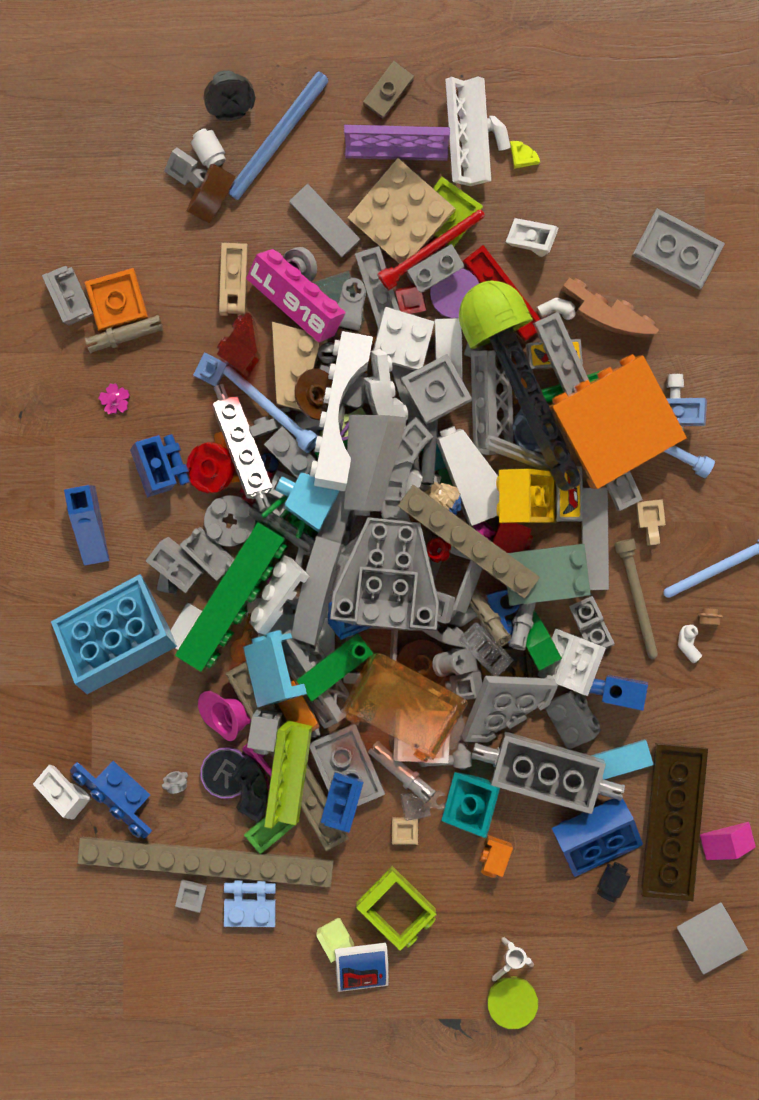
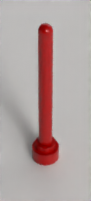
[377,210,485,291]

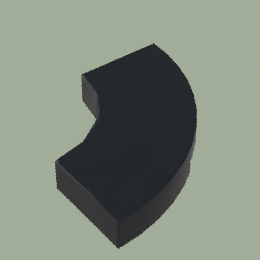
[231,754,268,823]

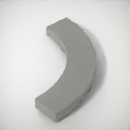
[381,417,433,522]

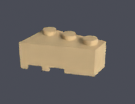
[272,322,323,412]

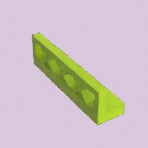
[264,720,313,829]

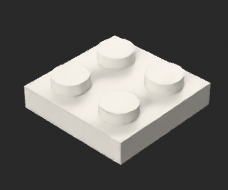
[373,307,434,371]

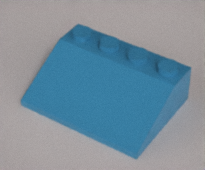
[51,574,177,694]

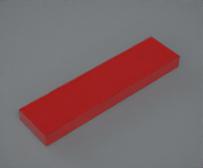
[463,245,541,342]

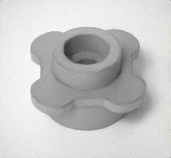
[162,771,188,794]

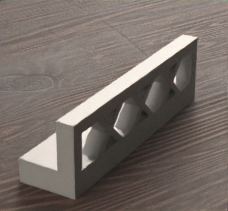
[471,350,513,455]
[281,628,358,729]

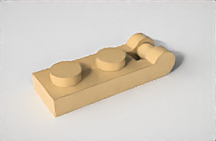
[219,243,248,317]

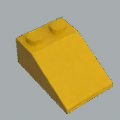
[496,469,556,523]

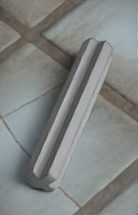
[484,435,551,471]

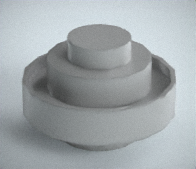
[283,247,317,282]

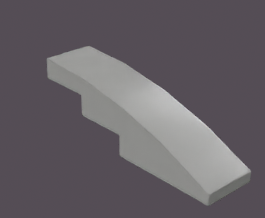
[291,536,343,646]

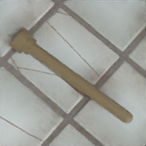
[614,538,658,659]

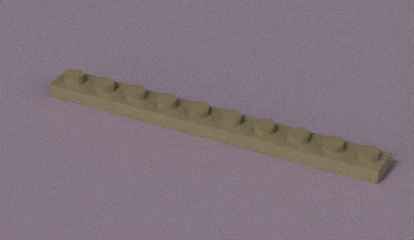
[77,836,333,887]

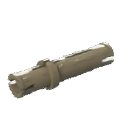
[85,315,164,354]
[458,583,511,646]

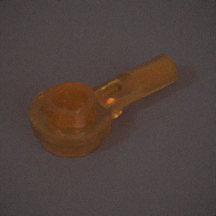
[230,613,254,663]

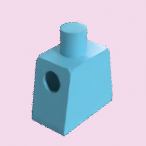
[275,473,340,532]

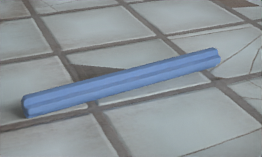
[228,71,328,200]

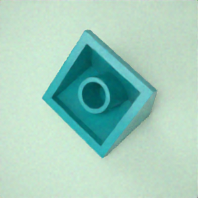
[441,772,500,838]

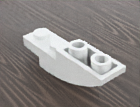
[363,349,408,429]

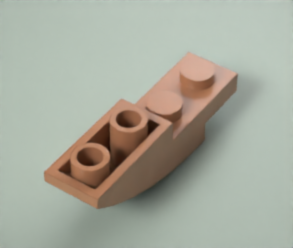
[561,277,659,337]

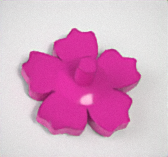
[98,383,130,414]

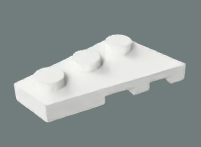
[250,555,309,635]

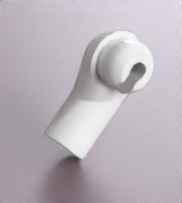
[487,116,511,151]
[536,298,576,320]

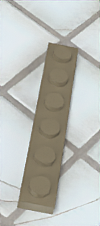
[397,485,540,599]

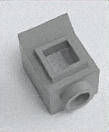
[445,669,482,701]

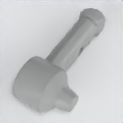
[418,743,472,769]

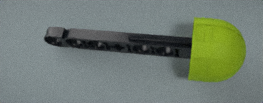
[459,281,581,491]

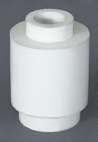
[191,129,226,169]

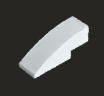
[435,318,462,379]

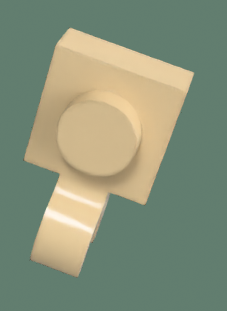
[636,500,666,546]

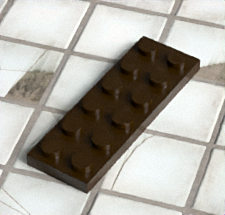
[641,743,708,902]

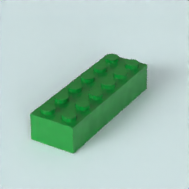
[175,522,289,672]

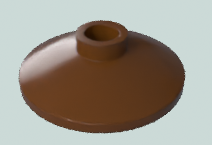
[294,369,333,420]

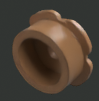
[698,608,723,626]

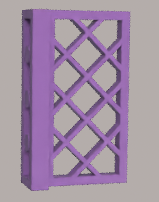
[344,125,450,161]

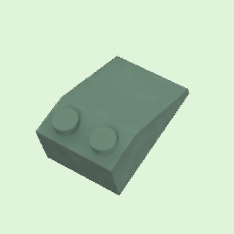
[507,544,591,605]

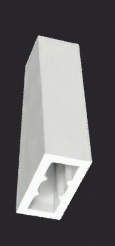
[436,426,499,526]

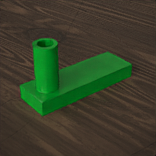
[295,633,373,701]

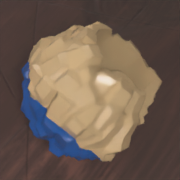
[424,482,461,515]

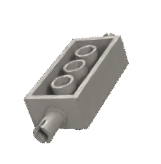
[471,732,625,814]

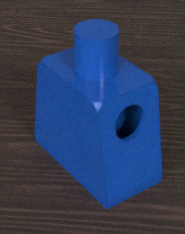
[589,675,648,711]

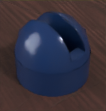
[260,453,279,473]

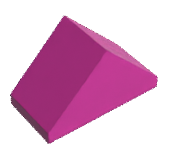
[700,822,756,860]

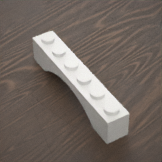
[310,331,373,491]

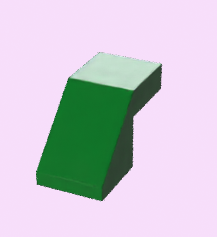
[511,609,562,671]

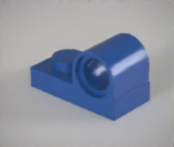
[485,589,520,643]

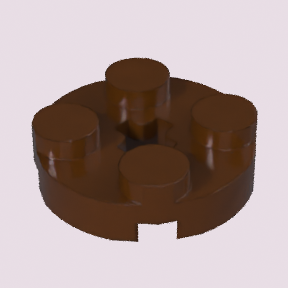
[396,639,445,690]

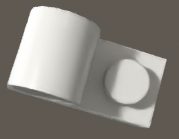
[33,765,91,819]

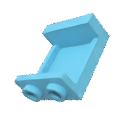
[243,630,307,707]

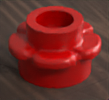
[426,537,451,563]

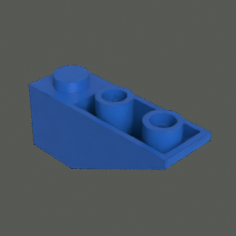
[64,485,110,566]

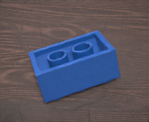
[552,798,643,877]

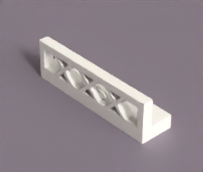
[446,76,491,186]

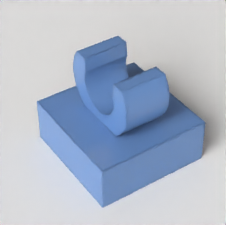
[193,352,228,386]

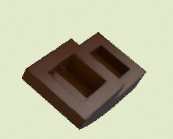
[186,164,236,223]

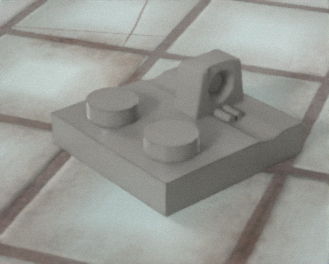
[401,354,472,425]

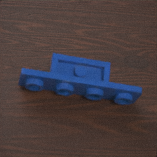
[70,761,152,839]

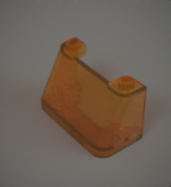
[341,653,468,762]

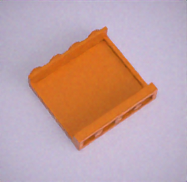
[549,354,687,489]

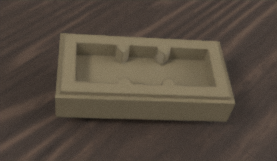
[363,61,414,119]

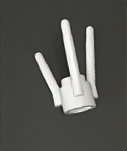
[492,937,534,981]

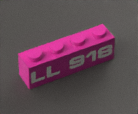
[246,249,346,343]

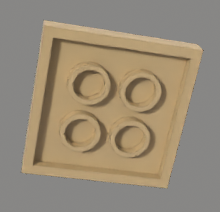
[347,158,456,264]

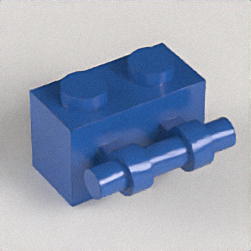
[130,434,190,497]

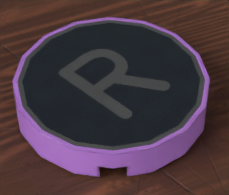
[201,747,245,798]

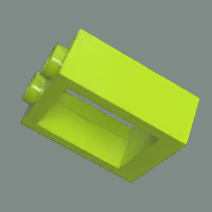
[356,866,436,951]

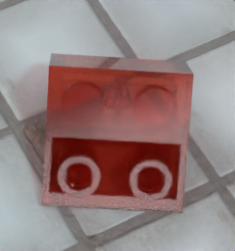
[217,312,262,378]

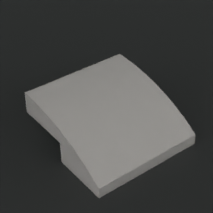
[677,902,748,975]

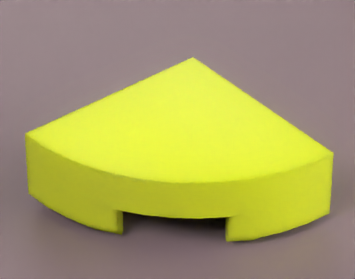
[510,141,540,169]

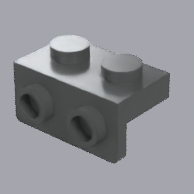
[545,690,601,749]

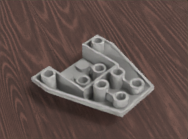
[330,517,439,630]

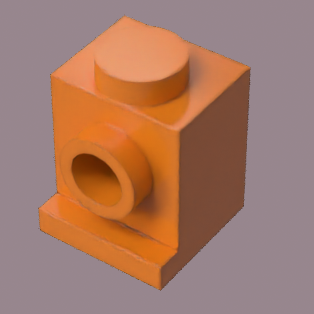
[479,835,513,878]

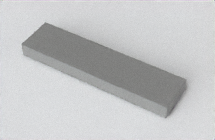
[581,488,609,590]

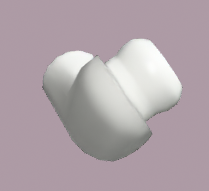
[678,625,702,663]

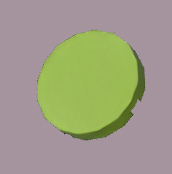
[487,976,538,1029]

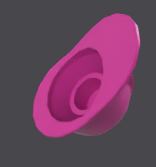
[198,691,251,741]

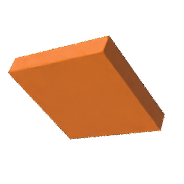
[85,268,149,332]

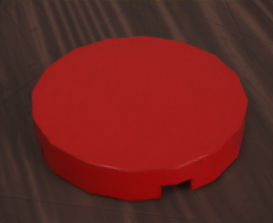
[186,442,235,493]

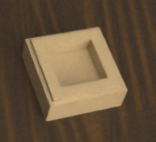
[392,817,418,845]

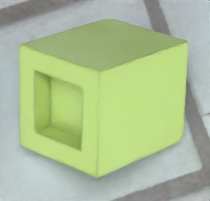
[316,918,354,963]

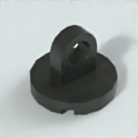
[203,71,256,121]

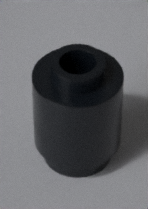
[597,862,631,903]

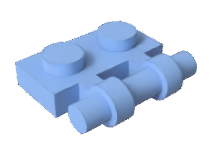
[224,880,276,927]

